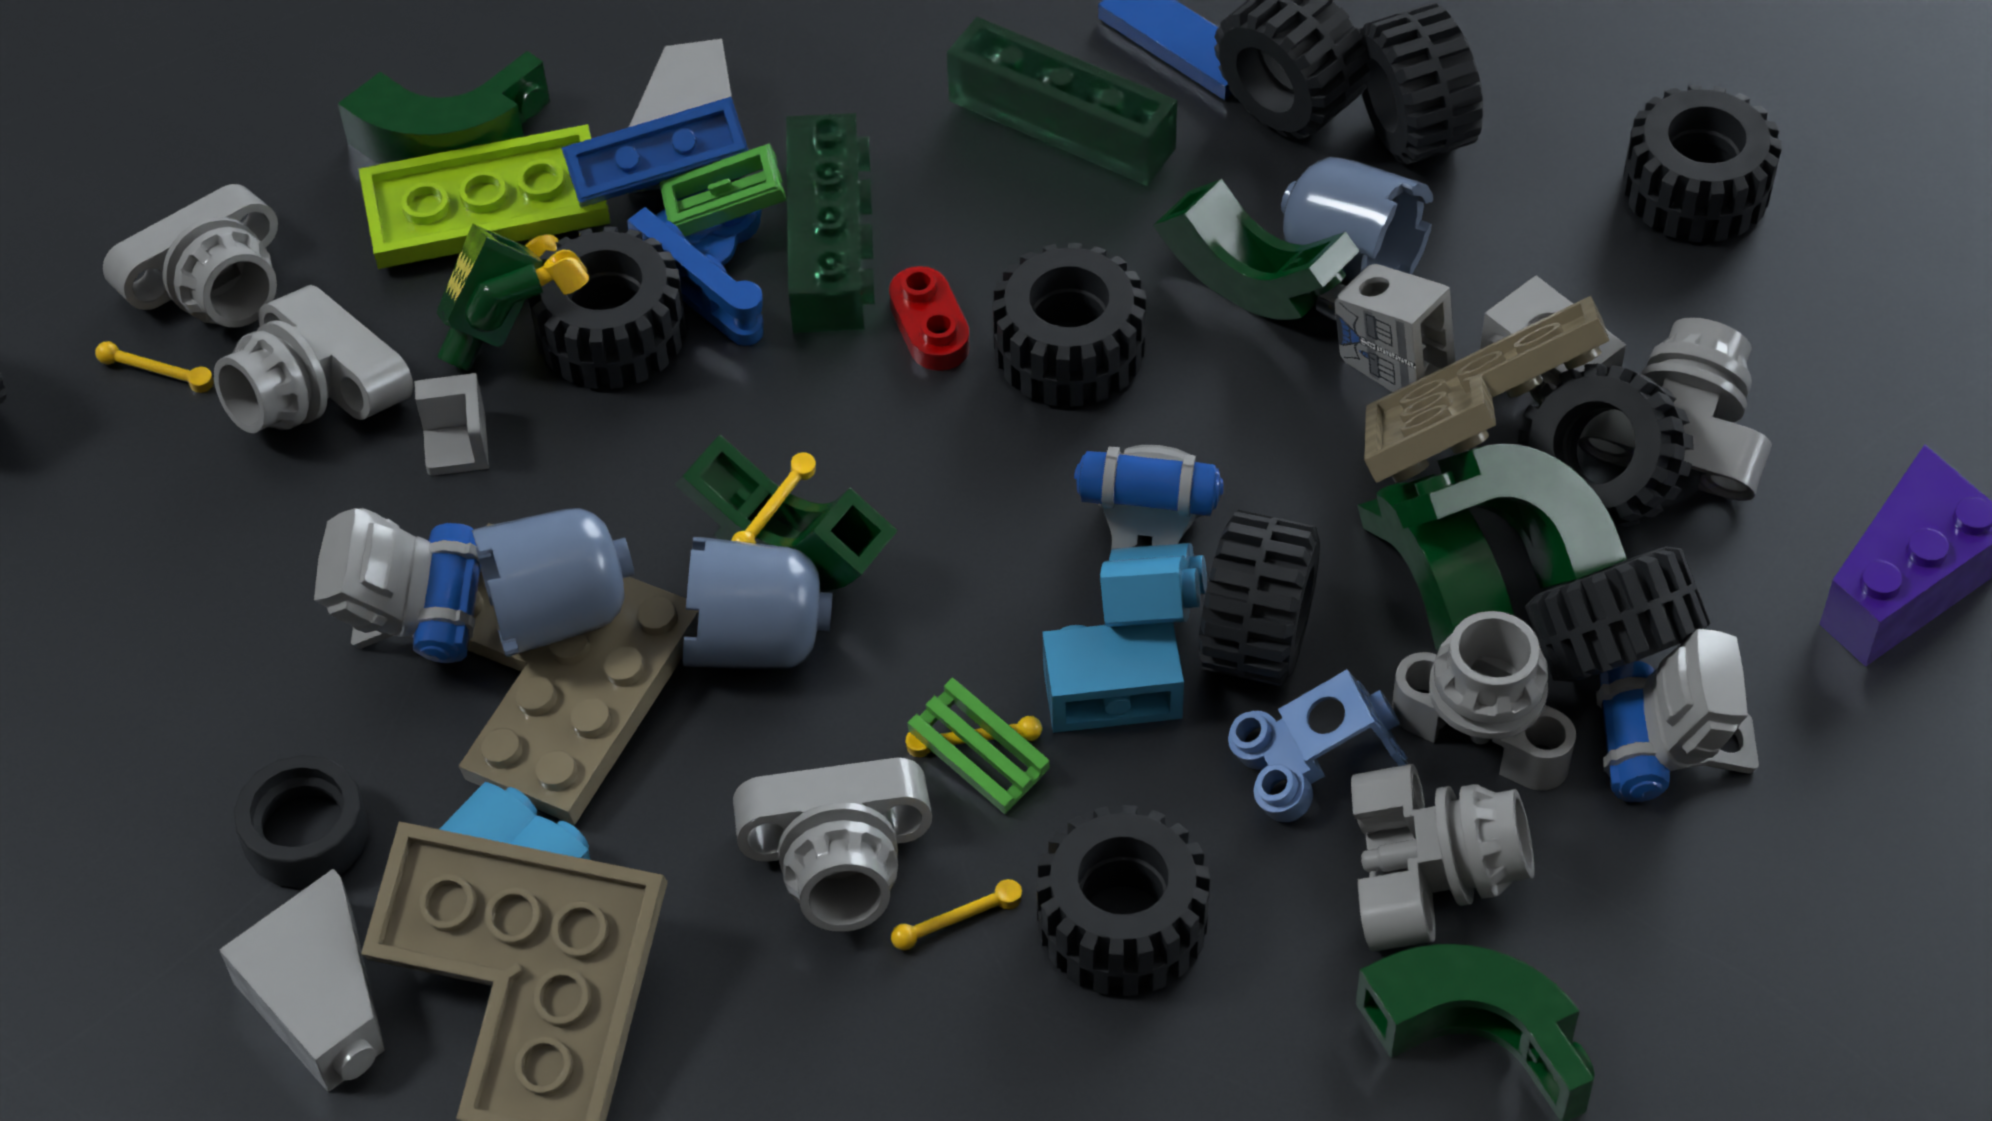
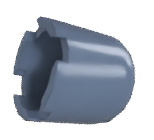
[1281,157,1433,284]
[472,508,635,657]
[683,537,833,670]

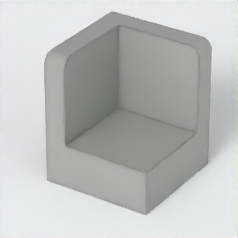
[414,373,489,476]

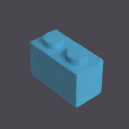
[1042,623,1184,733]

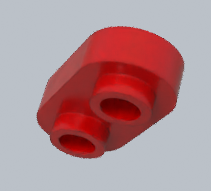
[889,266,970,371]

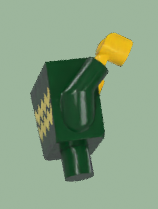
[436,223,589,371]

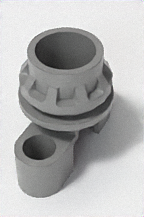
[103,184,278,328]
[214,285,413,433]
[1578,318,1772,501]
[1392,611,1576,791]
[733,758,932,932]
[1351,764,1534,952]

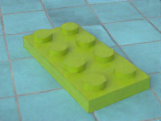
[359,124,611,269]

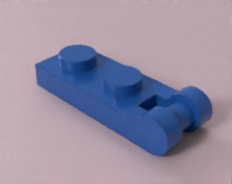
[627,207,764,346]

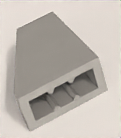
[629,39,743,193]
[219,869,385,1092]

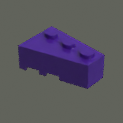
[1819,444,1992,667]

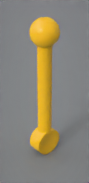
[95,341,214,393]
[731,452,816,543]
[905,716,1043,757]
[890,879,1022,950]

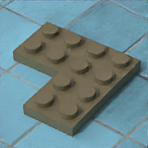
[1364,296,1610,483]
[458,523,699,825]
[361,821,668,1121]

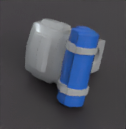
[1074,445,1224,550]
[314,508,481,663]
[1596,629,1759,802]

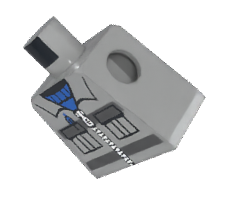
[1316,264,1455,392]

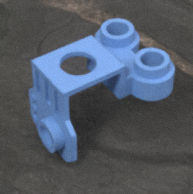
[1228,669,1408,822]

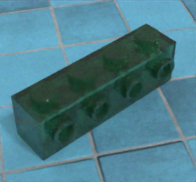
[946,17,1178,186]
[786,113,875,333]

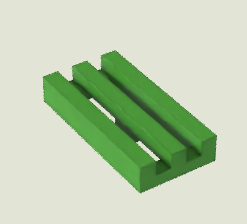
[659,143,787,237]
[907,677,1050,814]

